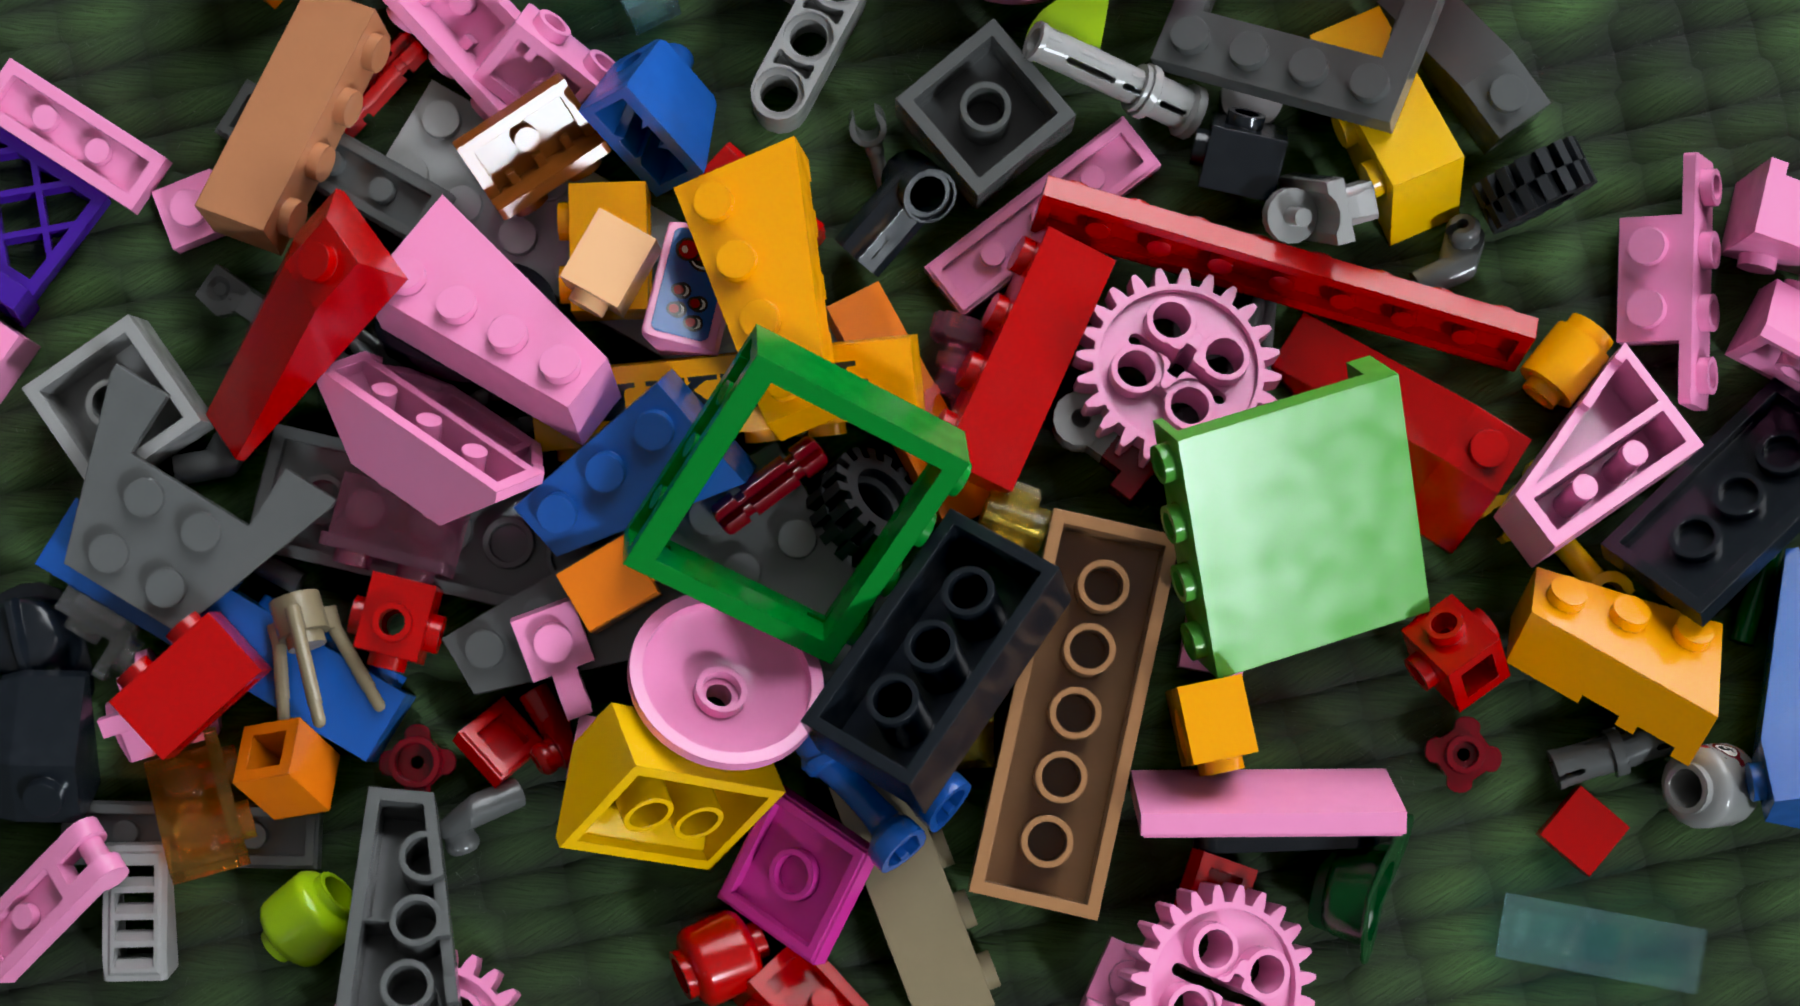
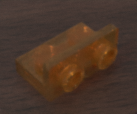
[143,726,258,885]

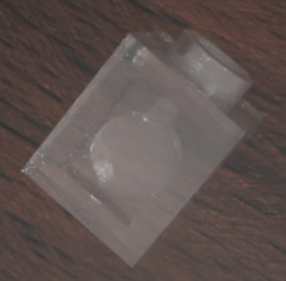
[54,585,145,681]

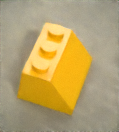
[555,702,786,870]

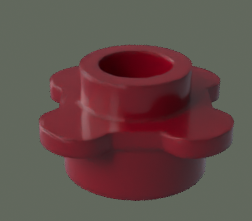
[1424,716,1502,793]
[379,724,457,792]

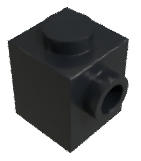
[1189,107,1288,201]

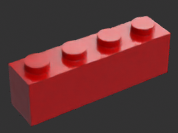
[938,226,1116,495]

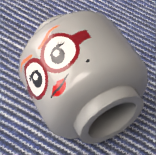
[1661,743,1758,829]

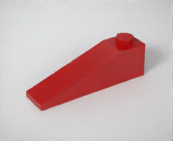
[206,188,408,461]

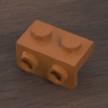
[452,72,611,220]

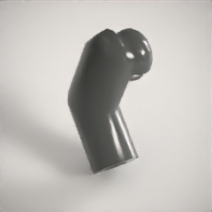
[1409,213,1485,289]
[172,431,246,485]
[440,777,526,857]

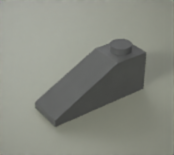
[1375,0,1551,155]

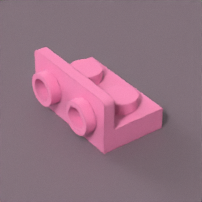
[472,3,616,105]

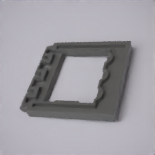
[1151,0,1446,134]

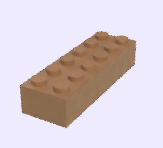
[967,508,1176,921]

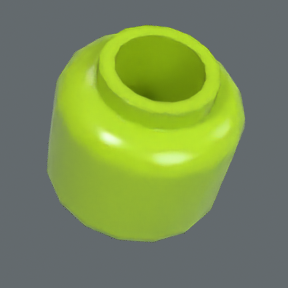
[260,870,352,967]

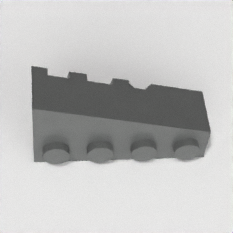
[335,786,462,1006]

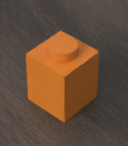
[556,535,663,635]
[232,717,340,820]

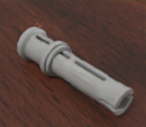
[1022,20,1209,140]

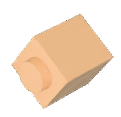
[560,207,662,318]

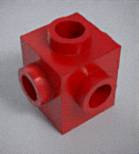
[347,570,447,674]
[1401,594,1511,712]

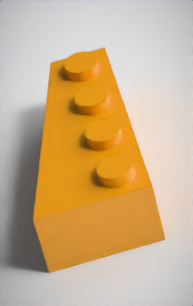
[673,136,838,441]

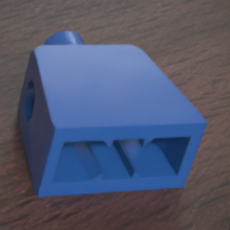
[579,39,717,197]

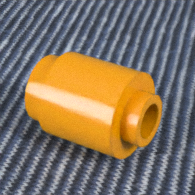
[1520,313,1613,409]

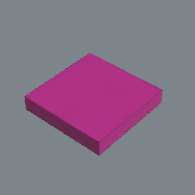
[717,785,874,965]

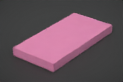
[1130,768,1407,838]

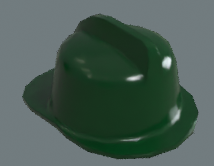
[1307,814,1414,965]

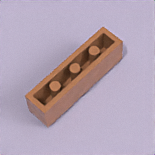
[194,0,391,256]

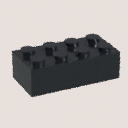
[800,508,1072,814]

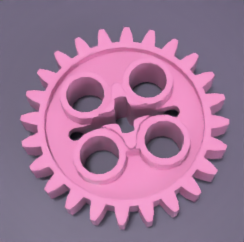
[1071,268,1282,468]
[1116,881,1316,1006]

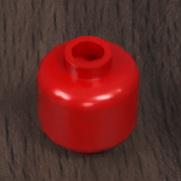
[669,910,770,1006]

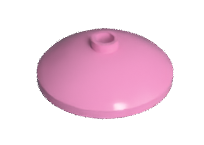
[627,595,824,770]

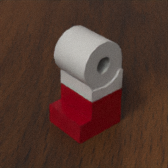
[1052,392,1154,506]

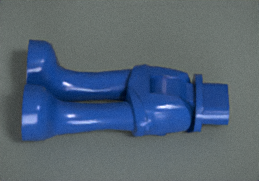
[794,681,971,873]

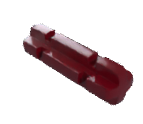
[711,436,828,535]

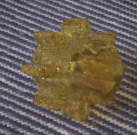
[977,481,1052,554]

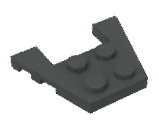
[64,364,338,629]

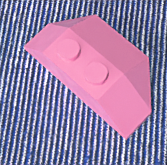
[316,351,545,526]

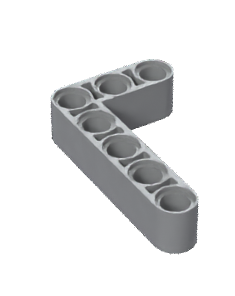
[750,0,867,134]

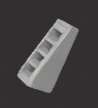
[102,841,179,982]

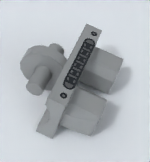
[1262,172,1379,246]

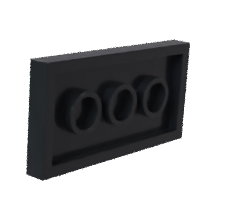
[1601,377,1800,628]

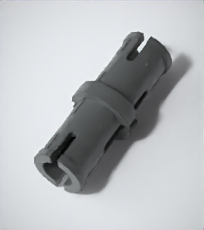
[1547,725,1674,790]

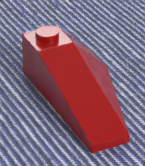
[1271,312,1532,554]

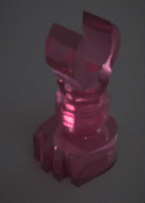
[924,310,988,414]

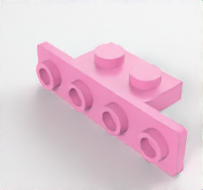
[382,0,521,120]
[1616,152,1722,411]

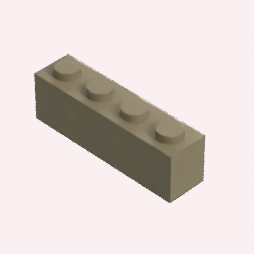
[829,778,1001,1006]

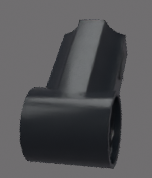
[835,150,957,277]

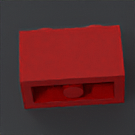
[109,611,272,761]

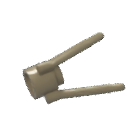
[267,589,386,728]

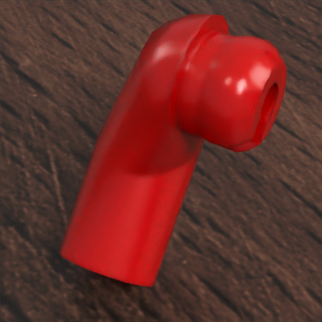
[519,682,574,775]

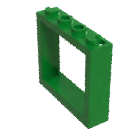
[623,324,972,664]

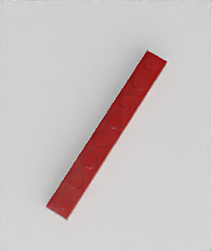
[1030,175,1539,372]

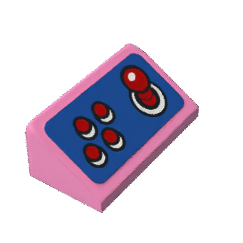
[642,222,726,355]

